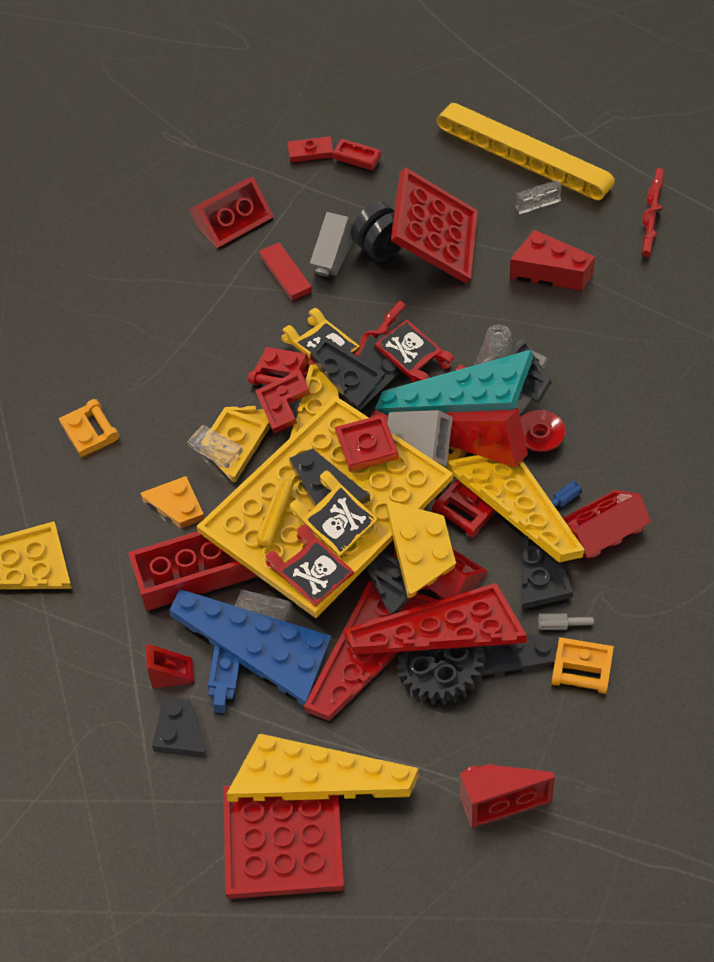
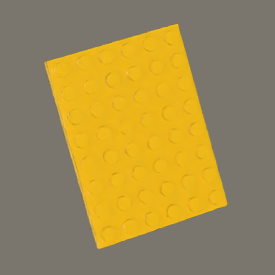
[197,396,453,618]

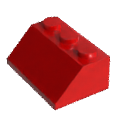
[189,176,274,248]
[563,490,651,558]
[392,548,488,600]

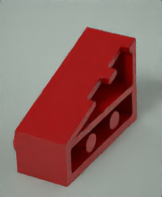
[446,408,528,467]

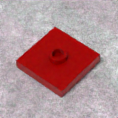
[335,414,399,472]

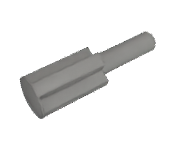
[538,614,594,630]

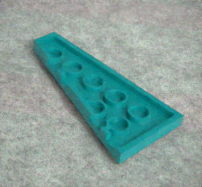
[375,350,533,415]

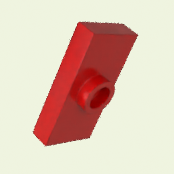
[287,136,333,163]
[332,139,382,171]

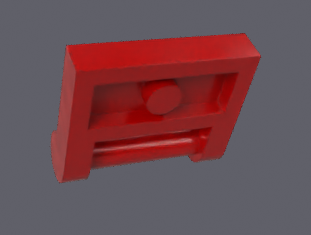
[248,347,310,386]
[431,479,497,538]

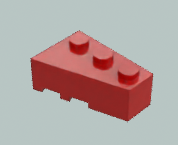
[509,230,595,290]

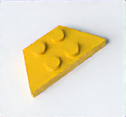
[201,406,271,483]
[386,501,456,598]

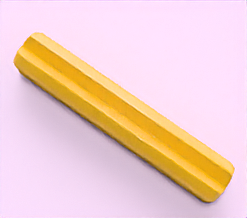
[257,477,293,547]

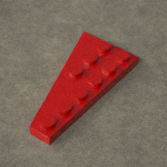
[304,580,438,721]
[344,583,527,655]

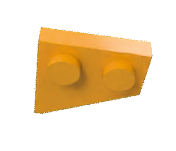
[141,476,205,528]

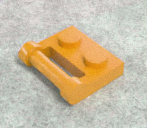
[59,399,120,457]
[551,637,614,694]

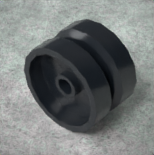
[351,201,402,262]

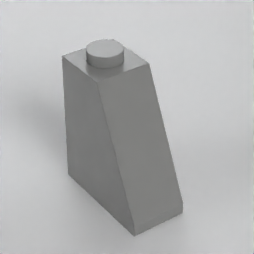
[310,212,353,277]
[387,410,453,466]

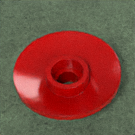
[520,410,565,452]

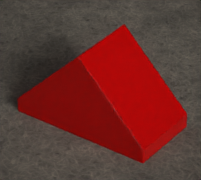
[146,644,194,689]

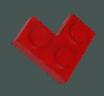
[255,370,311,433]

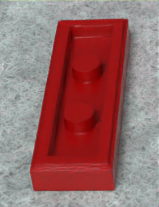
[259,243,312,301]

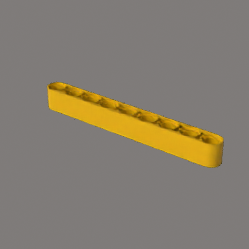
[436,103,615,200]

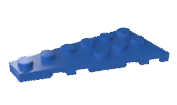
[170,589,331,706]

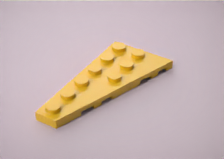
[445,455,584,562]

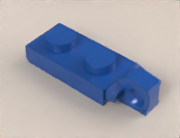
[208,645,240,713]

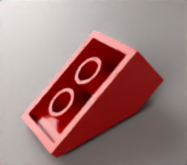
[460,764,555,828]

